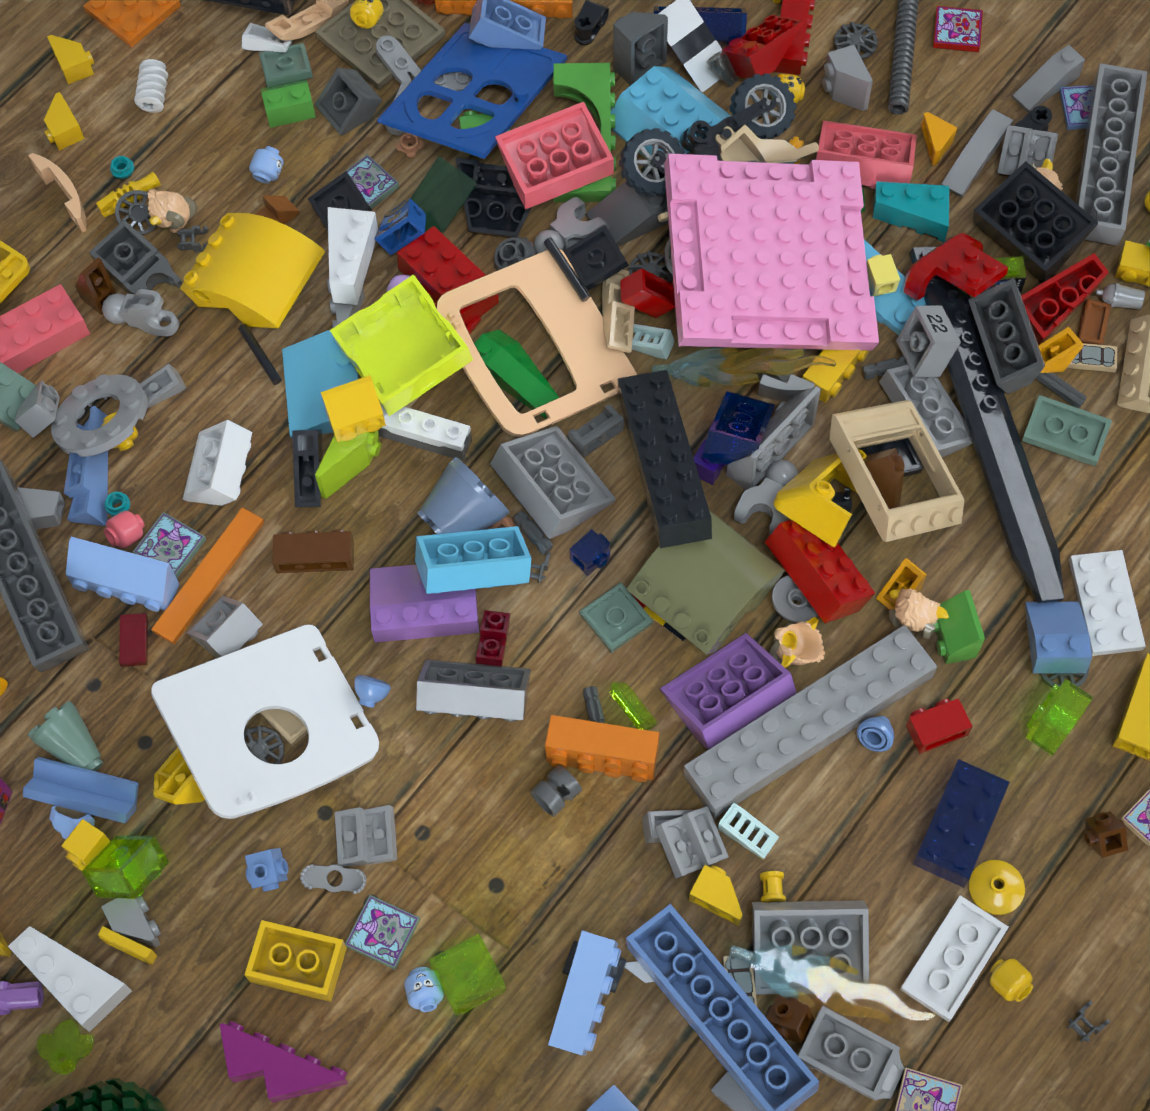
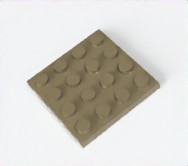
[315,0,446,89]

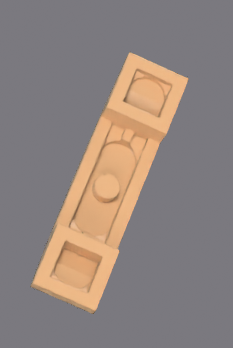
[265,0,349,40]
[28,153,87,233]

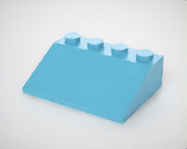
[282,330,360,438]

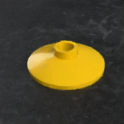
[968,860,1025,915]

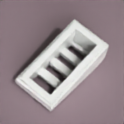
[242,23,293,52]

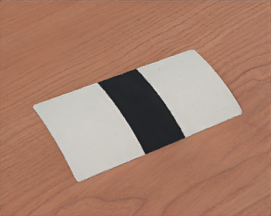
[658,0,729,92]

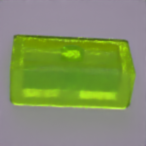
[611,682,657,731]

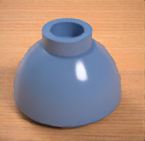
[354,675,391,708]
[857,716,894,752]

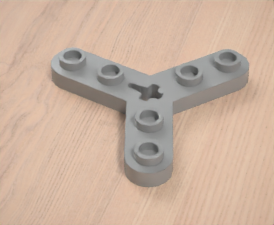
[376,36,472,135]

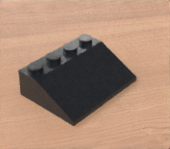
[973,161,1098,283]

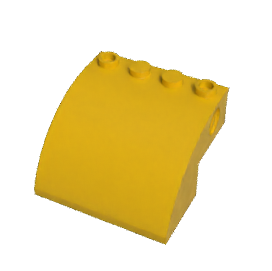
[180,213,325,328]

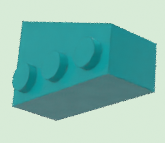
[873,181,949,242]

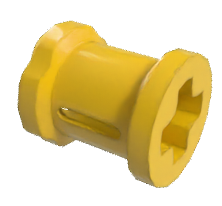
[760,871,786,902]

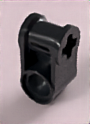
[574,0,609,45]
[1015,106,1052,132]

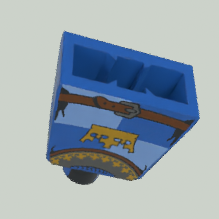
[375,199,426,255]

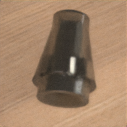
[706,51,738,87]

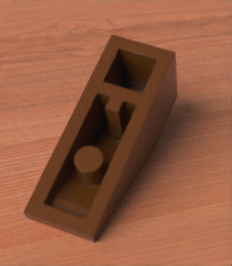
[75,257,116,315]
[863,448,905,509]

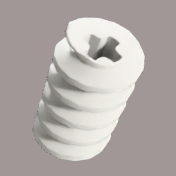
[134,59,168,113]

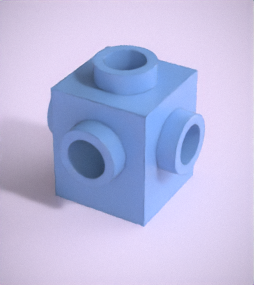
[245,848,288,892]

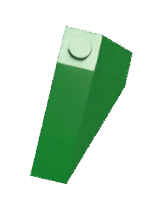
[474,329,560,419]

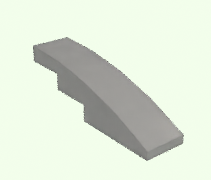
[942,109,1013,198]

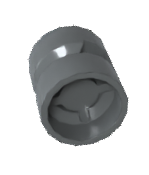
[530,765,582,817]

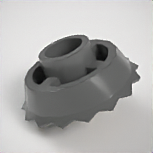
[493,236,536,271]

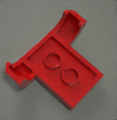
[903,233,1008,301]

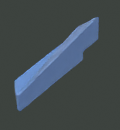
[64,406,108,526]

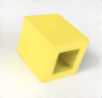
[866,254,900,296]

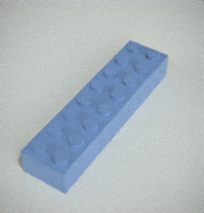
[626,904,819,1111]

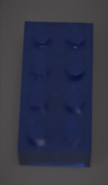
[912,759,1010,888]

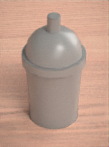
[1096,283,1145,310]

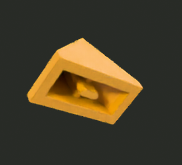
[921,112,957,165]
[1038,327,1084,373]
[876,558,927,610]

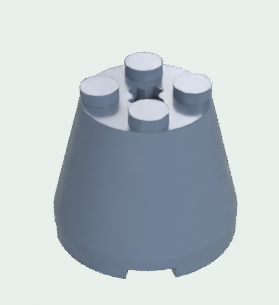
[417,457,510,534]

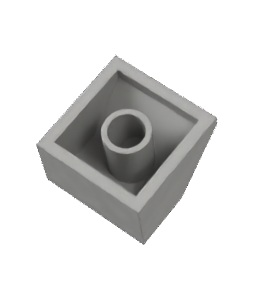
[822,45,873,111]
[187,595,263,658]

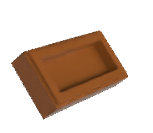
[1078,299,1111,345]

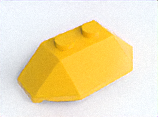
[153,747,205,805]

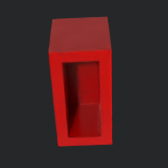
[620,268,676,318]
[906,698,973,754]

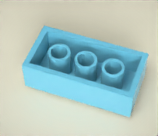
[415,526,532,594]

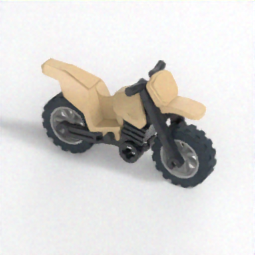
[619,73,819,222]

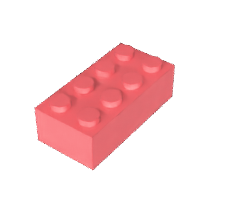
[0,284,90,373]

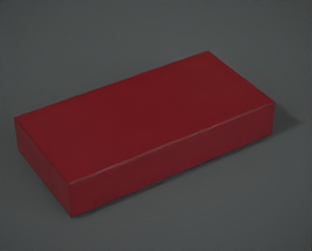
[119,613,148,667]

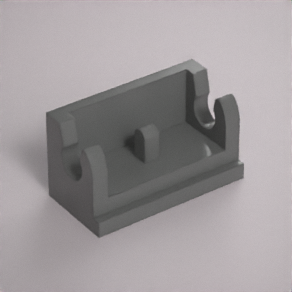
[567,404,624,457]

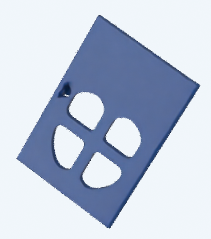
[377,23,567,159]

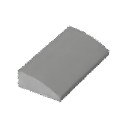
[879,365,973,457]

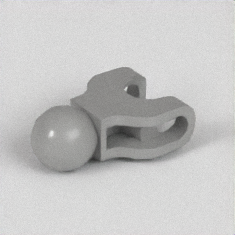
[534,197,609,254]
[102,289,180,337]
[734,460,798,536]

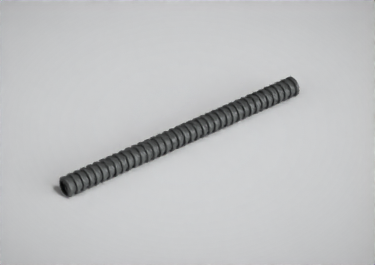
[888,0,919,115]

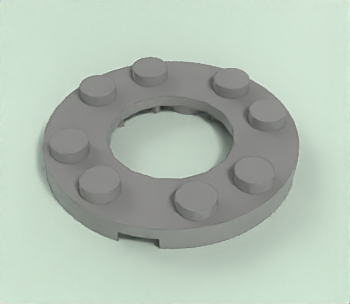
[51,375,148,457]

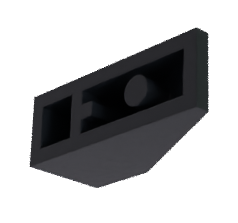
[292,429,323,507]

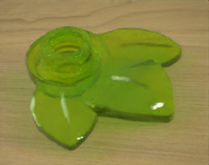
[37,1019,94,1075]

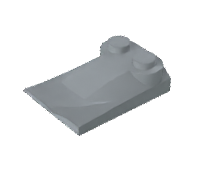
[797,1006,905,1101]

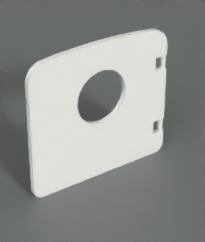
[151,625,379,819]

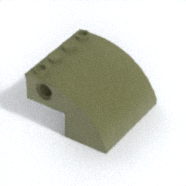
[626,510,785,655]

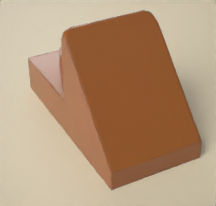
[255,195,300,225]

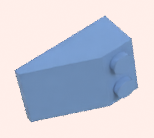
[469,0,546,50]
[1025,602,1092,673]

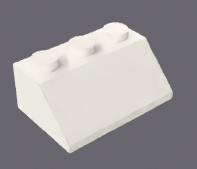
[183,420,252,506]

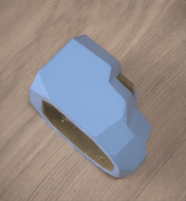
[49,805,95,840]

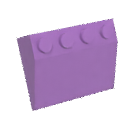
[370,565,479,643]
[660,633,797,750]

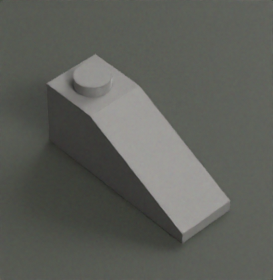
[1012,45,1085,113]

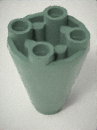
[28,701,104,771]

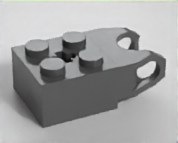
[89,220,183,302]

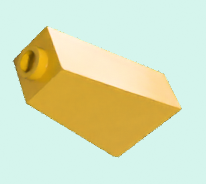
[1112,653,1150,761]

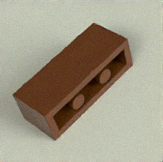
[272,529,354,573]

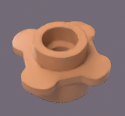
[396,133,424,158]

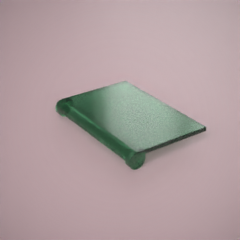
[410,155,477,234]

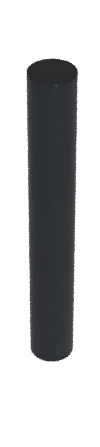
[543,237,591,302]
[238,324,282,385]

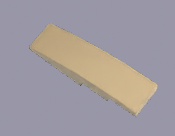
[602,270,635,353]

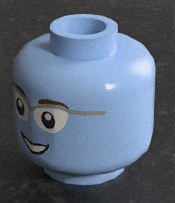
[249,146,284,184]
[404,967,444,1012]

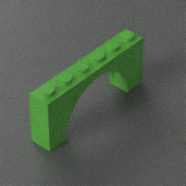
[554,63,616,202]

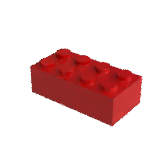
[397,226,499,327]
[765,520,875,624]

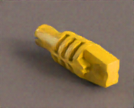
[96,172,161,217]

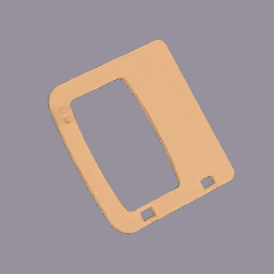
[437,249,637,437]

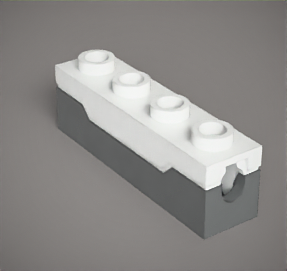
[377,404,472,461]

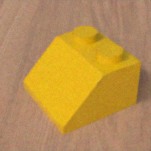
[321,375,386,442]

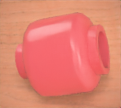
[104,510,144,549]

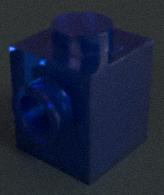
[569,529,610,576]

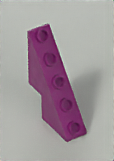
[220,1021,348,1103]

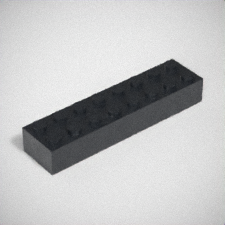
[618,370,712,548]

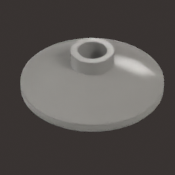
[772,575,818,623]

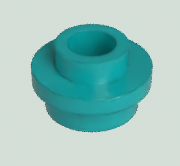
[110,156,134,179]
[104,492,131,516]

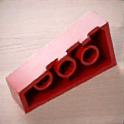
[1021,253,1109,345]

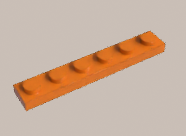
[435,0,573,18]

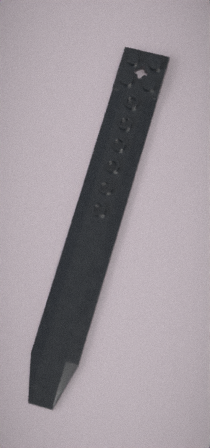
[909,247,1064,603]

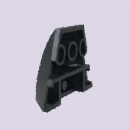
[455,158,532,237]

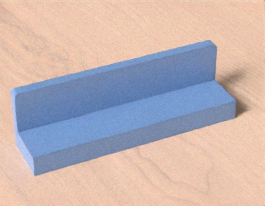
[23,757,139,823]

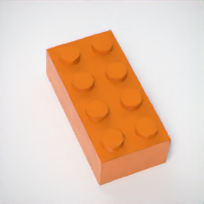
[545,715,660,782]

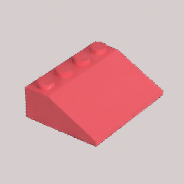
[495,102,614,209]
[816,120,917,189]

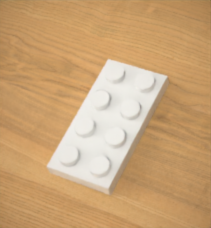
[1069,550,1146,656]
[900,896,1009,1022]

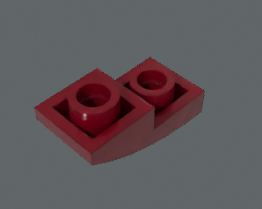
[476,610,510,667]

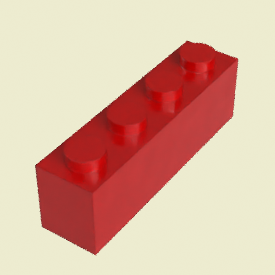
[773,0,815,75]

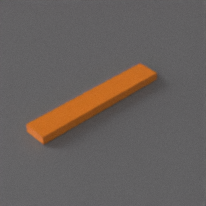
[151,507,264,645]

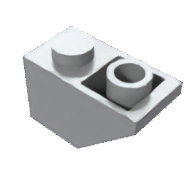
[15,380,60,438]
[101,890,161,947]

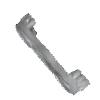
[300,864,367,894]

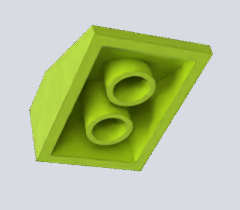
[315,431,381,499]

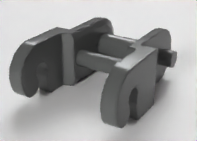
[177,225,208,252]
[528,549,551,584]
[1067,1000,1111,1043]

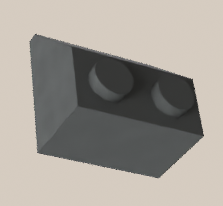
[314,67,382,135]

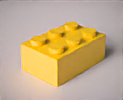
[245,920,347,1002]

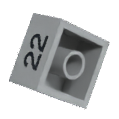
[896,306,961,377]

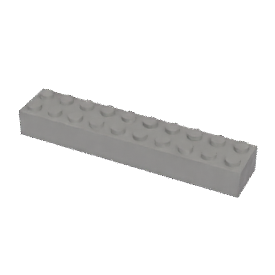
[683,626,937,819]

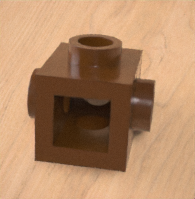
[1083,811,1128,858]
[765,996,814,1044]

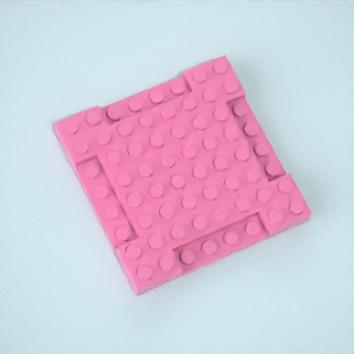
[664,154,879,351]

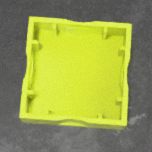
[330,274,473,417]

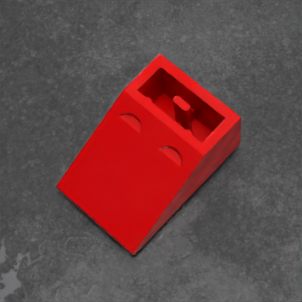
[722,15,803,79]

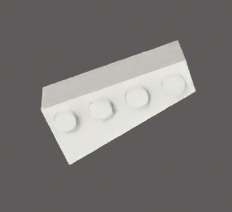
[328,207,378,305]
[8,926,132,1032]

